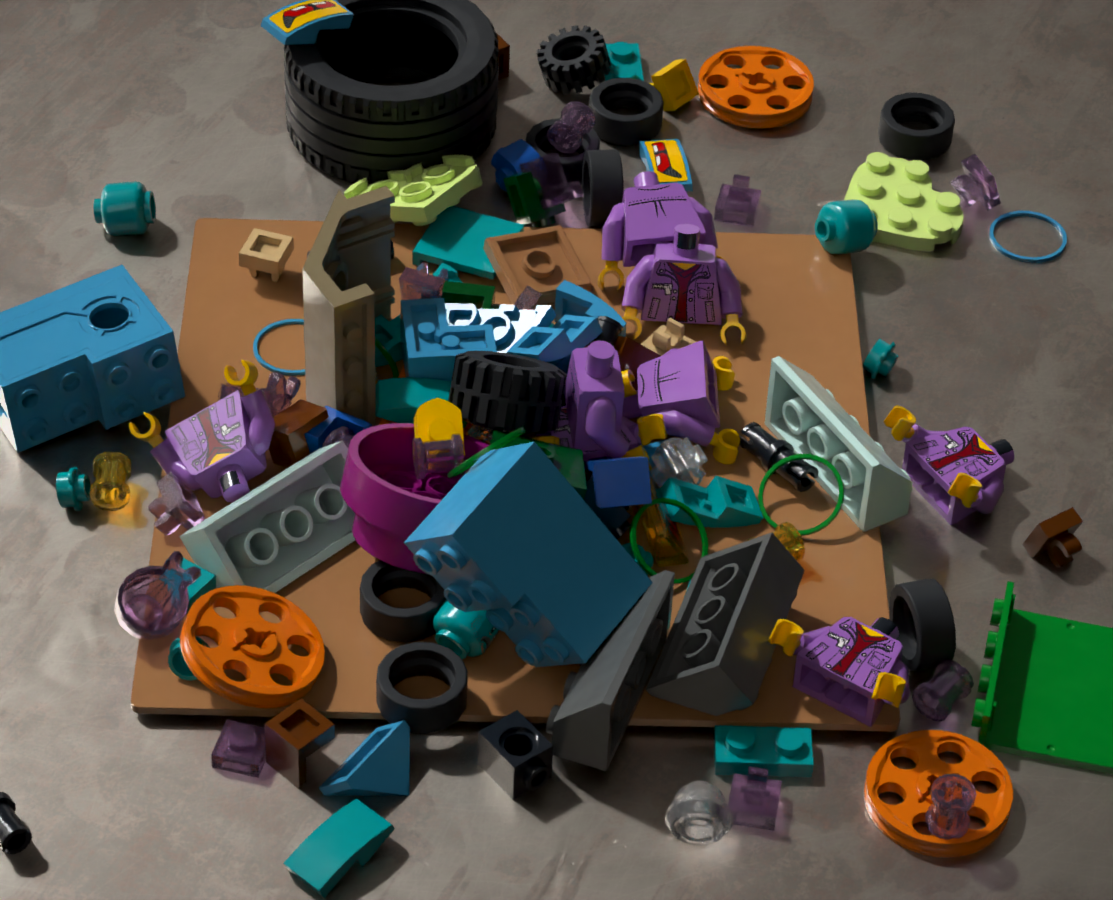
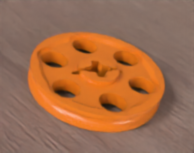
[698,46,814,129]
[180,585,325,708]
[864,730,1013,858]

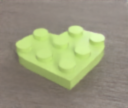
[844,152,963,252]
[344,154,483,226]

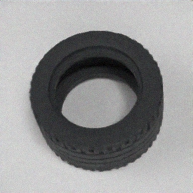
[284,0,499,184]

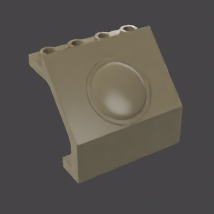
[302,186,395,427]

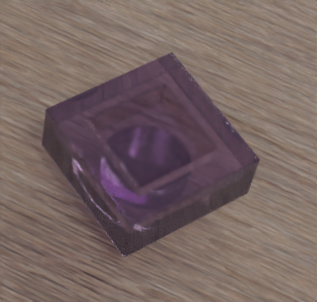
[211,720,266,778]

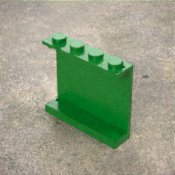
[971,581,1113,774]

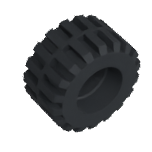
[448,351,567,434]

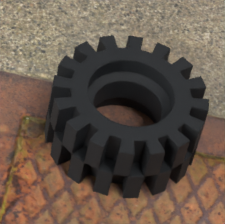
[537,26,611,94]

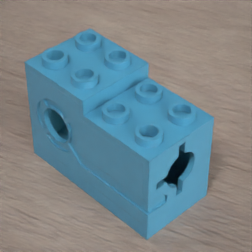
[0,265,185,453]
[404,441,652,667]

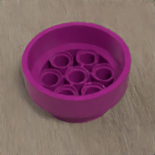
[340,423,489,574]

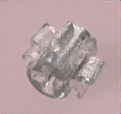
[650,437,708,486]

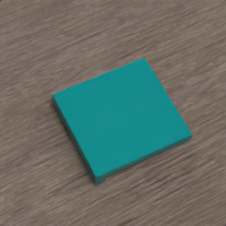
[412,206,524,279]

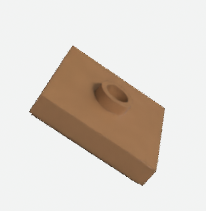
[483,225,593,309]

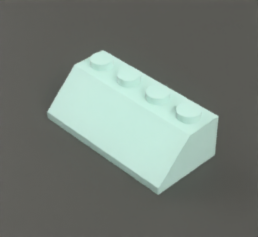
[764,356,913,532]
[179,440,355,593]

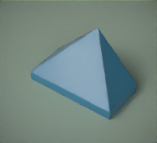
[319,720,410,796]

